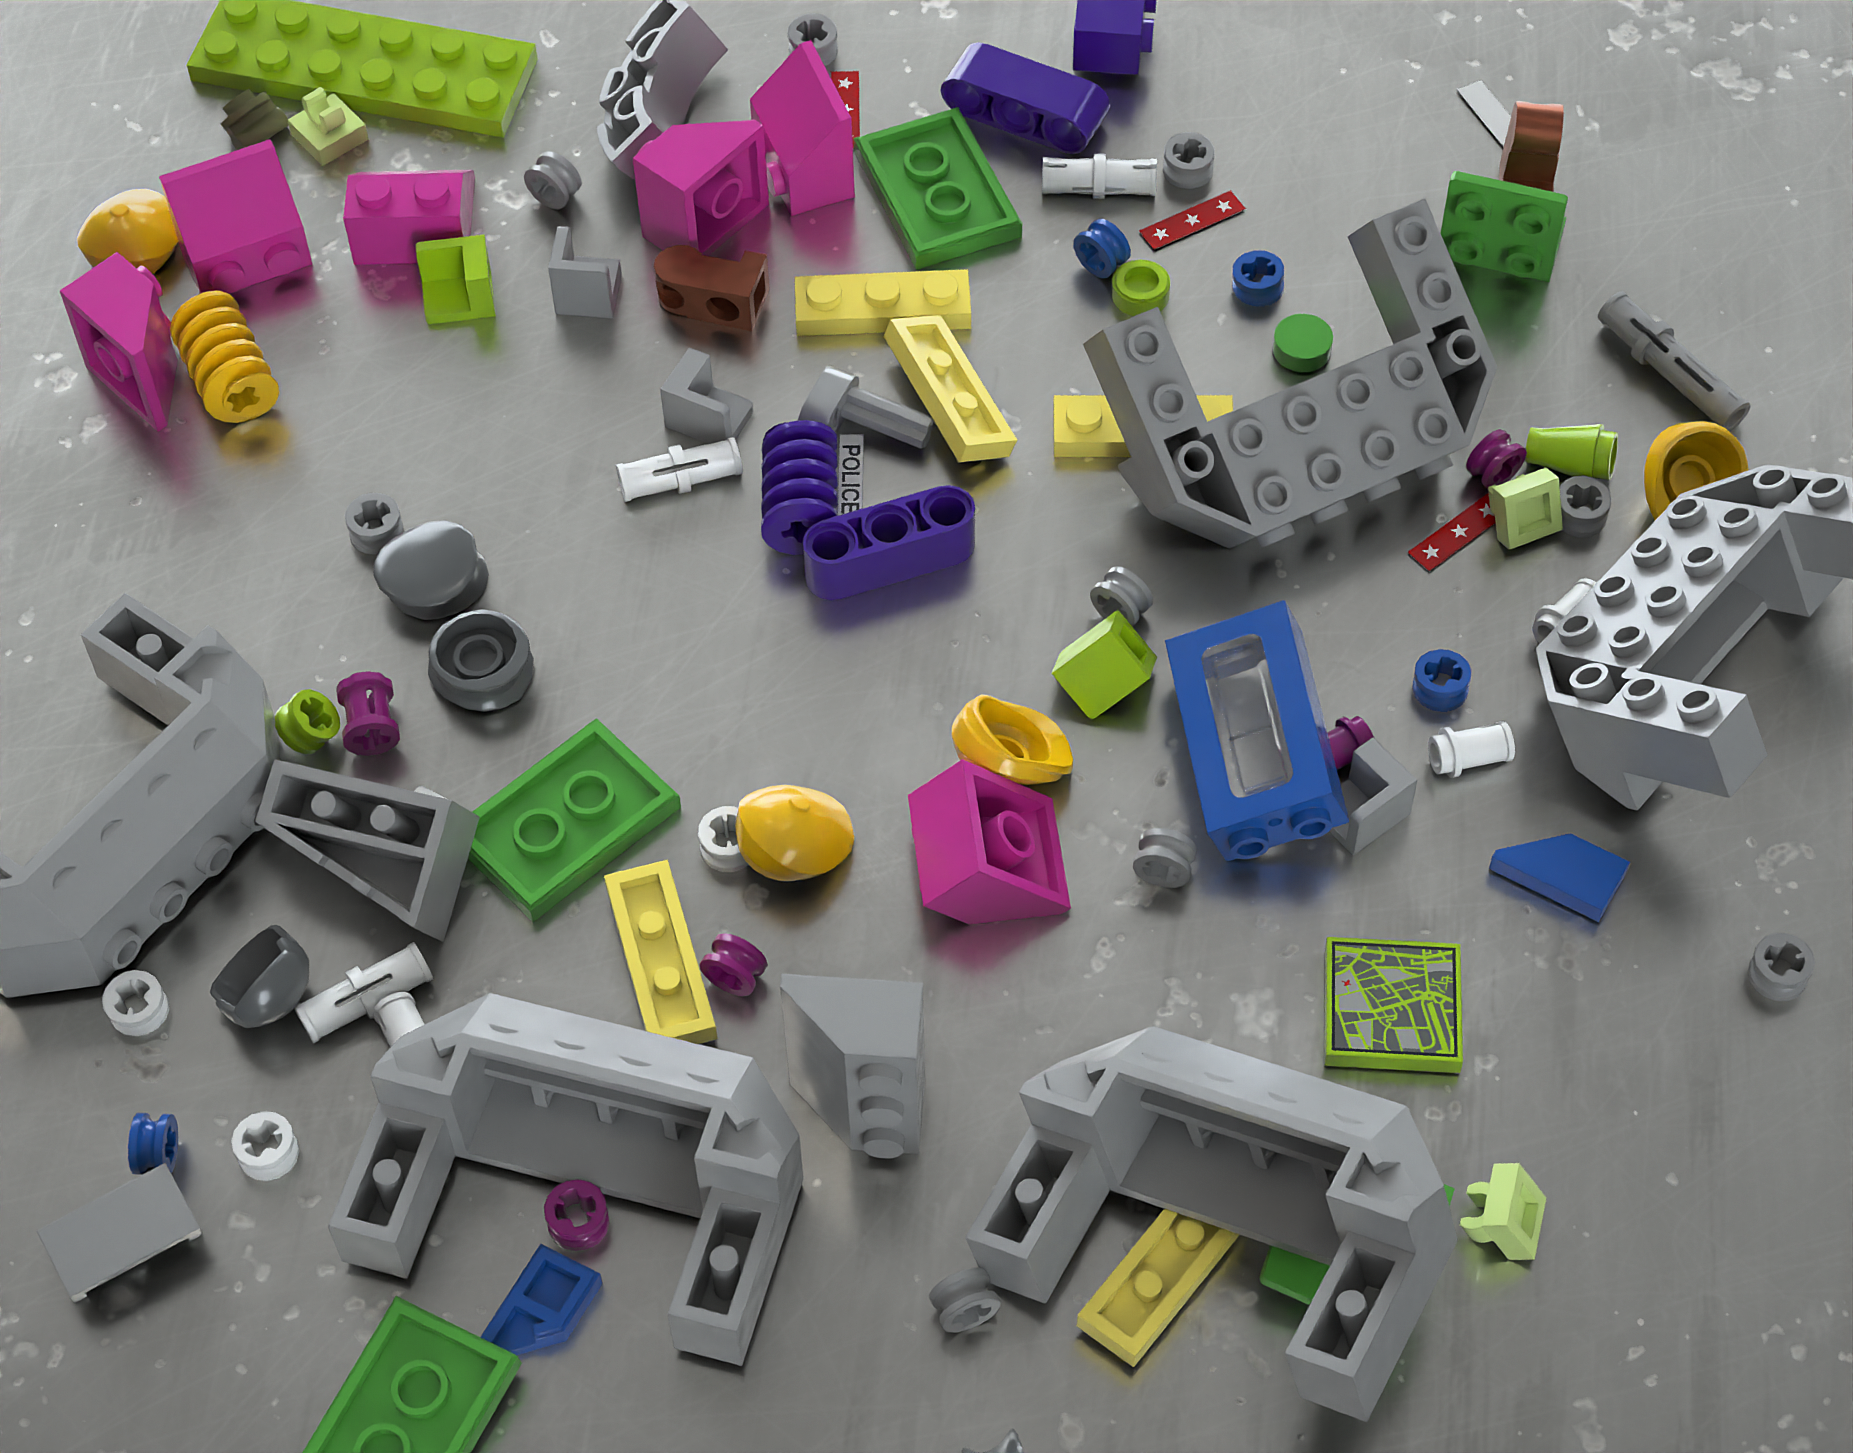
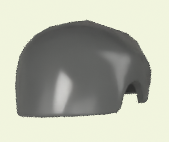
[210,925,309,1028]

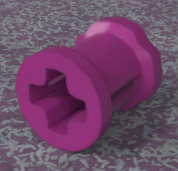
[336,671,400,756]

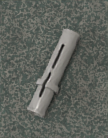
[1597,291,1751,431]

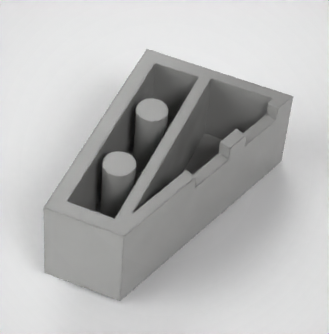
[255,759,480,942]

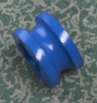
[1073,219,1131,278]
[1233,250,1284,307]
[1412,649,1472,712]
[128,1113,178,1175]

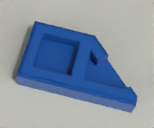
[1489,833,1630,922]
[481,1244,603,1355]

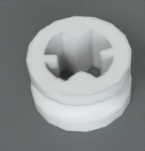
[698,806,749,872]
[102,970,169,1036]
[231,1111,299,1181]

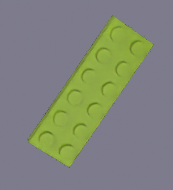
[186,0,538,138]

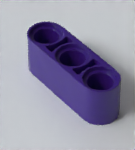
[940,42,1110,154]
[803,485,975,600]

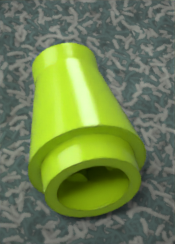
[1525,424,1618,480]

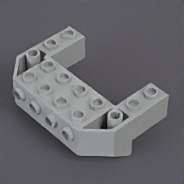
[1083,198,1497,549]
[1536,464,1853,811]
[0,593,280,998]
[328,993,804,1366]
[965,1026,1458,1422]

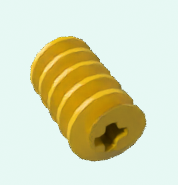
[170,291,279,423]

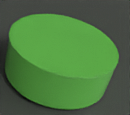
[1273,314,1333,372]

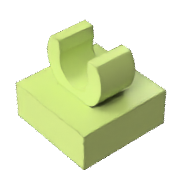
[288,87,369,166]
[1488,468,1563,550]
[1460,1163,1546,1260]

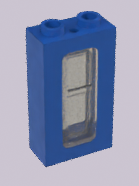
[1165,600,1349,862]

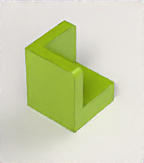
[416,234,496,324]
[1051,610,1157,719]

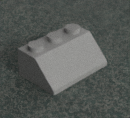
[780,974,925,1158]

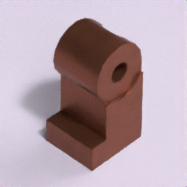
[1499,101,1564,192]
[654,245,769,332]

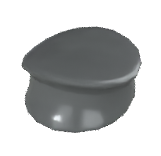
[373,520,489,620]
[428,609,534,712]

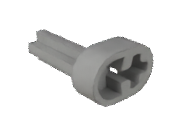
[798,365,935,449]

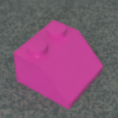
[750,40,855,216]
[633,120,769,256]
[159,139,313,294]
[343,170,475,265]
[60,252,178,432]
[908,759,1071,925]

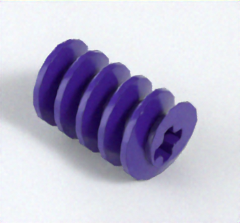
[761,420,838,555]

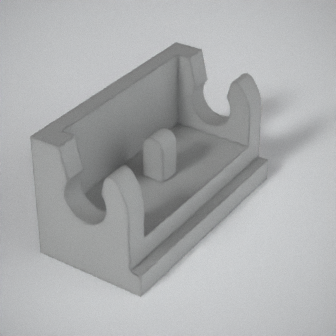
[36,1163,202,1303]

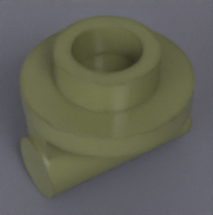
[220,89,289,150]

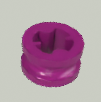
[1466,429,1527,489]
[699,933,768,996]
[544,1179,610,1251]

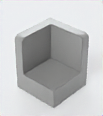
[548,226,622,318]
[660,347,753,444]
[1329,738,1417,856]

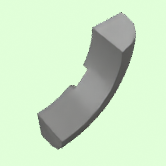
[597,0,729,180]

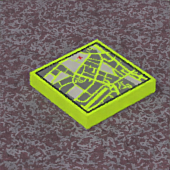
[1324,937,1463,1073]

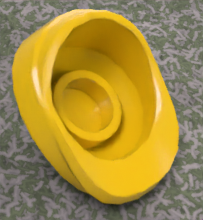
[77,189,178,274]
[1644,421,1748,521]
[951,695,1073,786]
[735,785,855,881]

